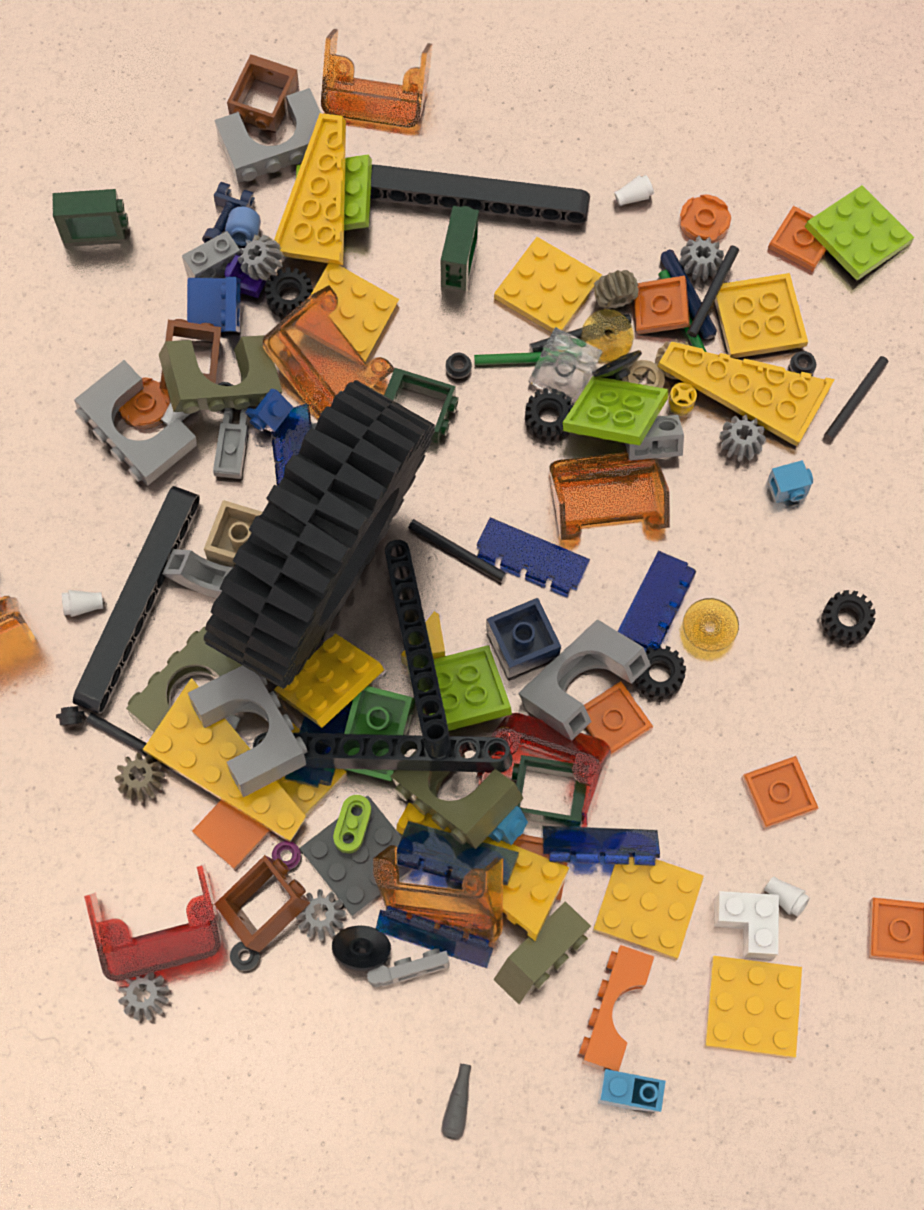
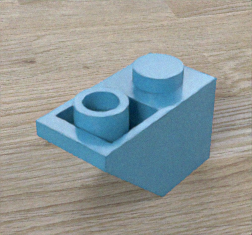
[598,1069,666,1112]

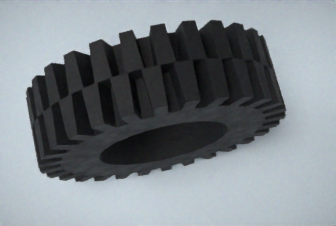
[204,380,435,689]

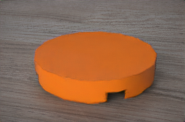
[679,194,732,243]
[119,377,171,430]

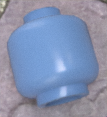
[225,206,261,246]

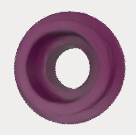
[272,841,301,870]

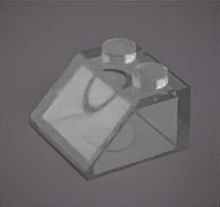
[528,327,603,405]

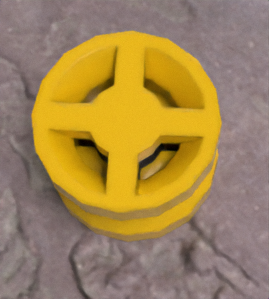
[668,382,697,416]

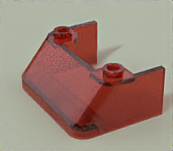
[476,713,611,826]
[84,864,221,982]

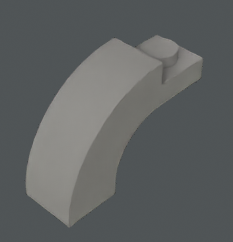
[162,549,233,598]

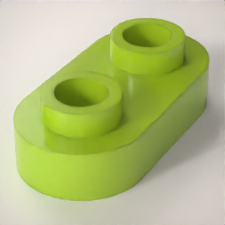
[333,795,371,854]

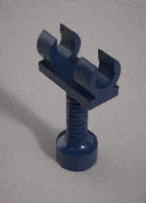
[202,182,255,243]

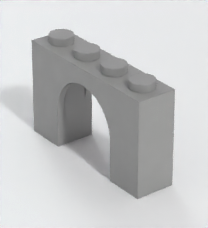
[214,88,321,183]
[74,360,197,486]
[518,619,651,741]
[188,665,307,797]

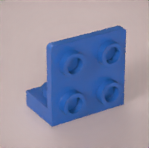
[187,277,241,332]

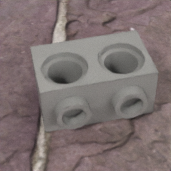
[182,231,241,278]
[625,415,684,461]

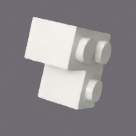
[714,891,779,960]

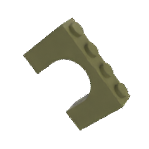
[158,335,283,414]
[126,626,242,735]
[390,750,524,849]

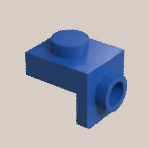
[245,389,293,432]

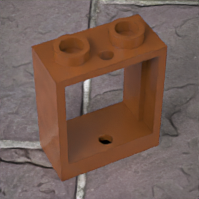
[227,54,299,132]
[159,319,221,389]
[214,855,310,952]

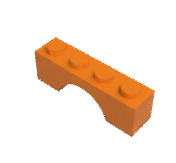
[579,945,654,1072]

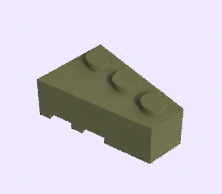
[493,901,591,1004]

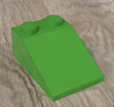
[344,686,415,781]

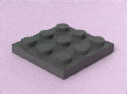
[299,795,422,918]

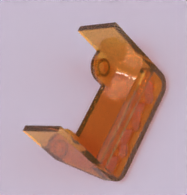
[321,29,433,128]

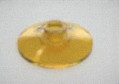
[581,309,634,362]
[683,598,739,652]

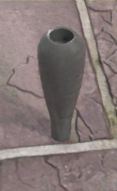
[441,1063,472,1140]

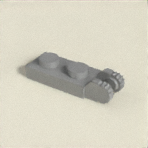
[213,408,249,479]
[366,949,450,988]

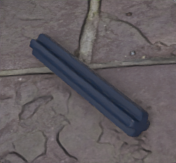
[660,249,717,340]

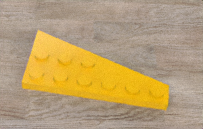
[274,113,346,265]
[657,342,835,447]
[143,678,306,842]
[396,803,569,941]

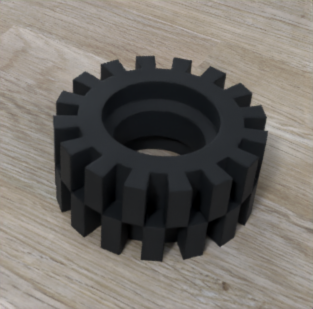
[265,267,313,319]
[525,388,573,441]
[821,590,876,644]
[634,645,686,700]

